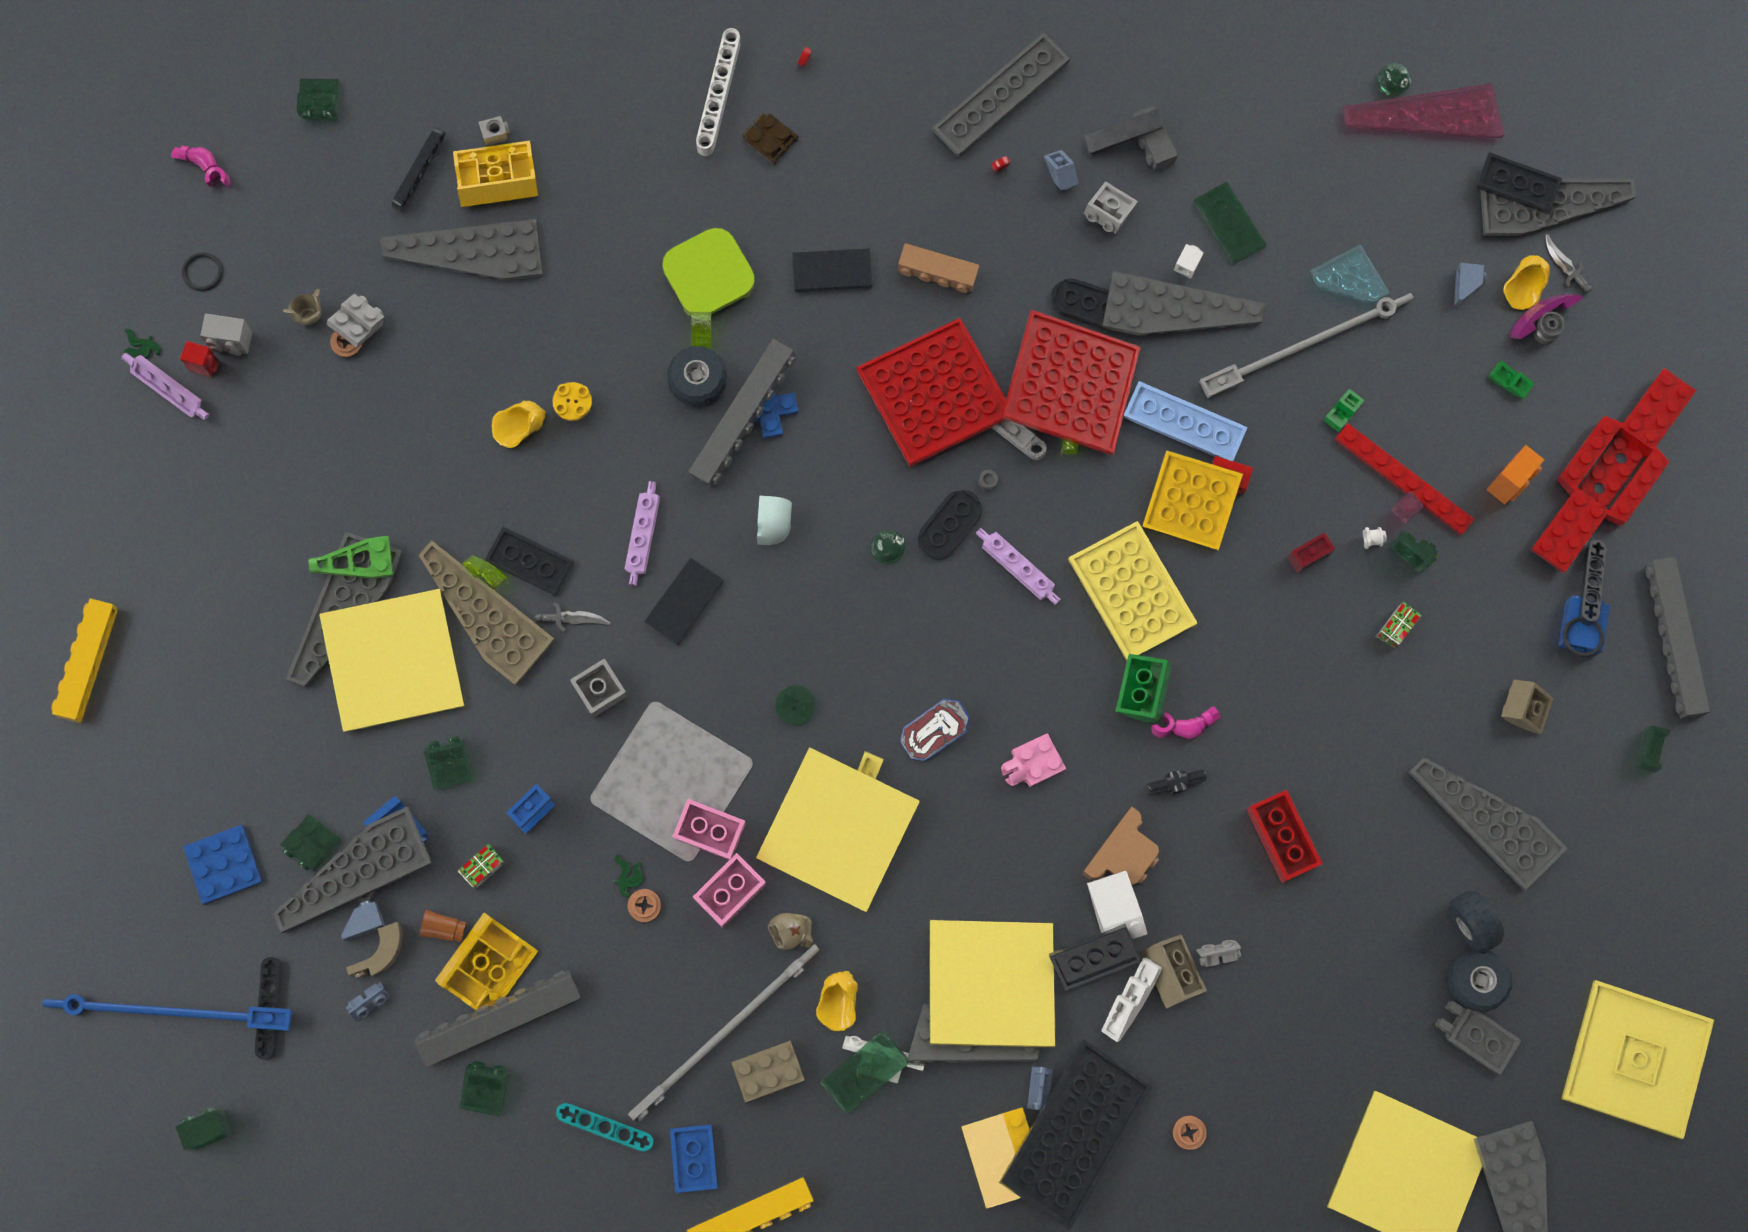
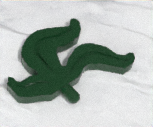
[123,329,161,359]
[613,854,643,897]

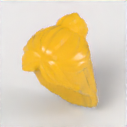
[1503,255,1550,310]
[492,400,546,448]
[816,971,858,1031]

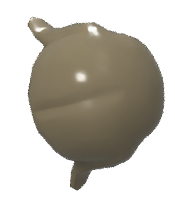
[283,289,321,326]

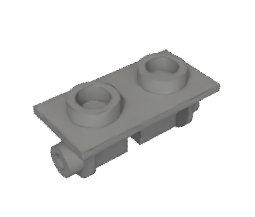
[1196,940,1241,967]

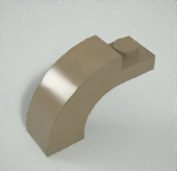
[346,922,403,979]

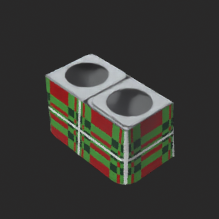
[1376,601,1422,648]
[458,844,505,890]

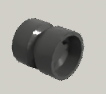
[1533,312,1565,345]

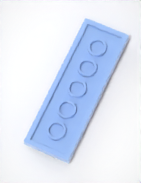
[1123,381,1248,461]

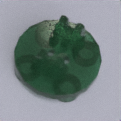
[775,685,815,726]

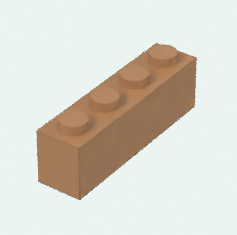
[898,243,979,293]

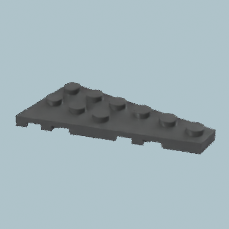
[906,1004,1041,1063]

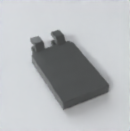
[1434,1001,1521,1075]

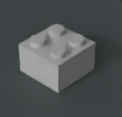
[200,313,253,356]
[570,659,628,718]

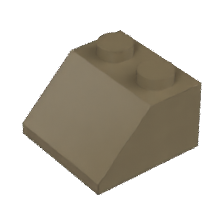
[1501,680,1554,735]

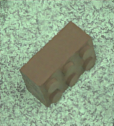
[731,1041,805,1103]

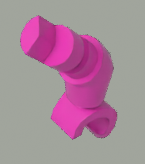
[171,145,230,187]
[1151,706,1221,739]

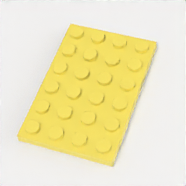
[1068,521,1197,661]

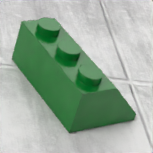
[1116,654,1172,724]

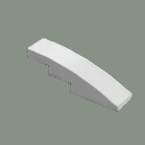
[1101,958,1163,1042]

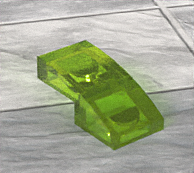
[691,312,711,349]
[462,555,507,588]

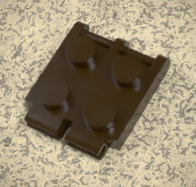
[742,112,799,166]

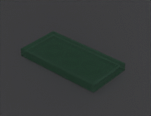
[1193,181,1267,265]
[820,1029,910,1115]

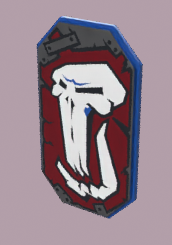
[900,699,970,761]

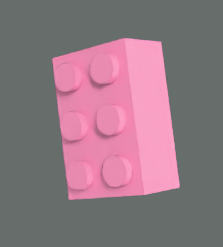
[673,799,746,860]
[693,853,766,929]

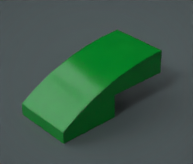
[1488,360,1535,399]
[1323,389,1365,432]

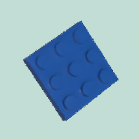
[183,824,263,905]

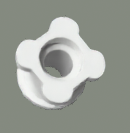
[1363,527,1386,549]

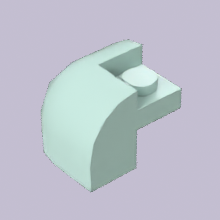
[757,496,792,545]

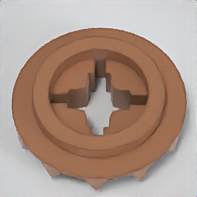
[330,331,362,358]
[628,889,661,922]
[1173,1116,1206,1150]

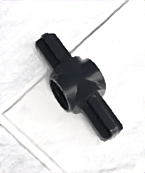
[1147,769,1207,795]

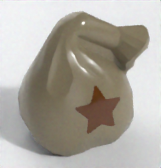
[768,913,814,950]

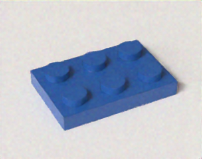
[670,1125,718,1193]

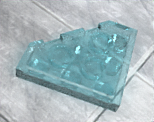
[1309,244,1390,304]

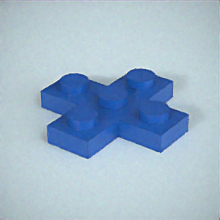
[754,392,798,439]

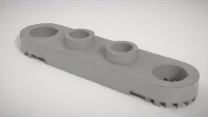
[992,420,1047,460]

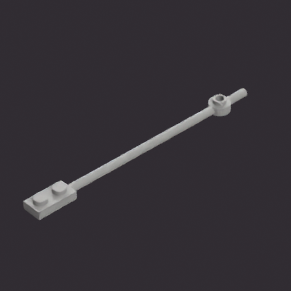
[1199,293,1414,398]
[628,944,820,1121]

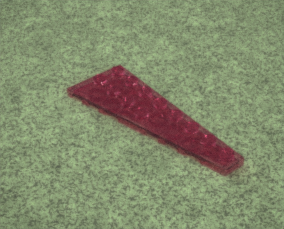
[1342,83,1504,138]

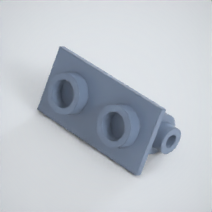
[346,982,391,1021]
[1027,1067,1053,1110]

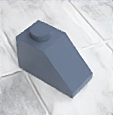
[1044,150,1079,190]
[1454,263,1487,306]
[341,900,385,941]

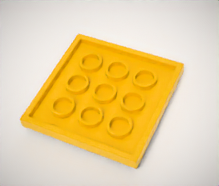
[1142,450,1243,550]

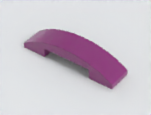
[1510,294,1583,339]

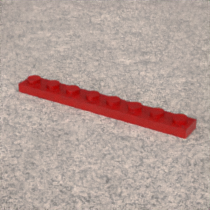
[1335,423,1474,535]

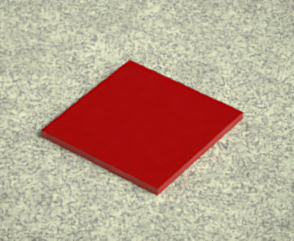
[1001,310,1141,455]
[856,318,1006,467]

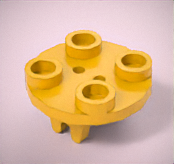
[552,382,592,421]

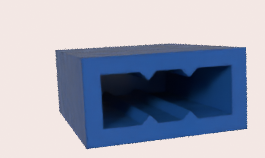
[1558,596,1610,655]

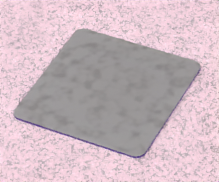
[591,702,753,862]

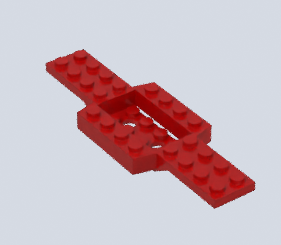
[1531,368,1697,573]

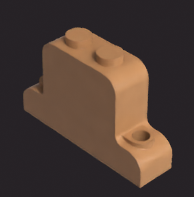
[1082,806,1159,886]

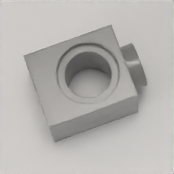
[479,116,510,147]

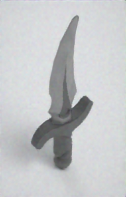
[1546,234,1592,292]
[535,603,611,632]

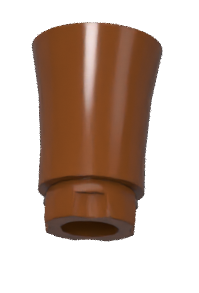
[419,909,466,942]

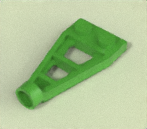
[309,536,394,579]

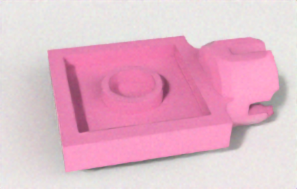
[1001,733,1066,787]

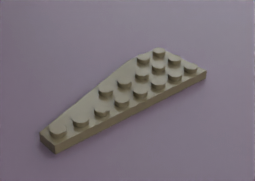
[419,540,555,686]

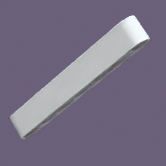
[696,28,740,156]

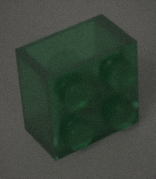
[175,1107,233,1151]

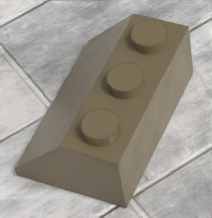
[1141,934,1207,1008]

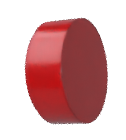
[797,47,812,67]
[991,156,1011,172]

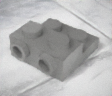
[1083,181,1138,234]
[327,293,384,348]

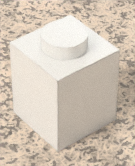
[1174,244,1204,279]

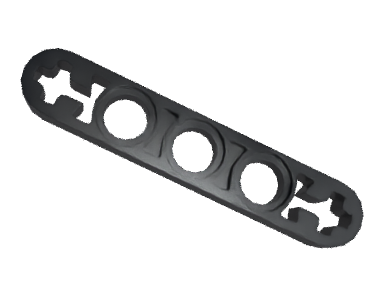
[391,127,446,212]
[1579,540,1607,626]
[255,957,282,1060]

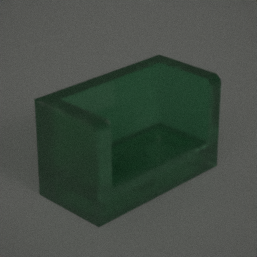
[1635,725,1671,773]

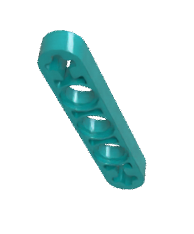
[556,1103,654,1152]

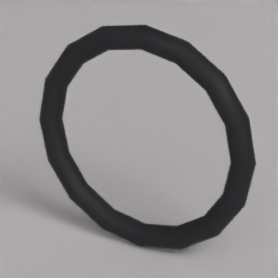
[182,252,222,291]
[1563,617,1604,657]

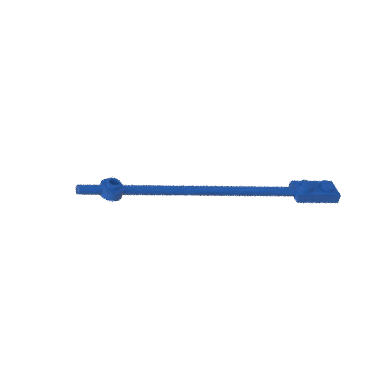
[43,994,293,1031]

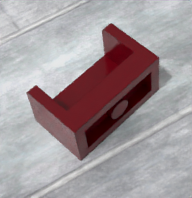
[1287,532,1335,573]

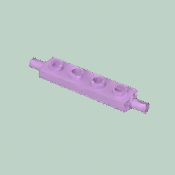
[121,353,209,421]
[625,481,660,586]
[976,528,1061,605]

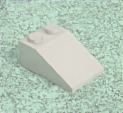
[1087,871,1147,939]

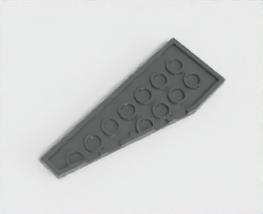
[1102,271,1265,336]
[286,532,403,687]

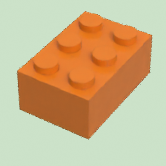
[1486,445,1544,505]

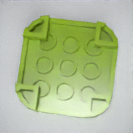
[662,228,755,320]

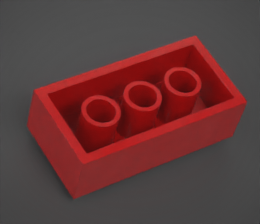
[1246,790,1323,883]

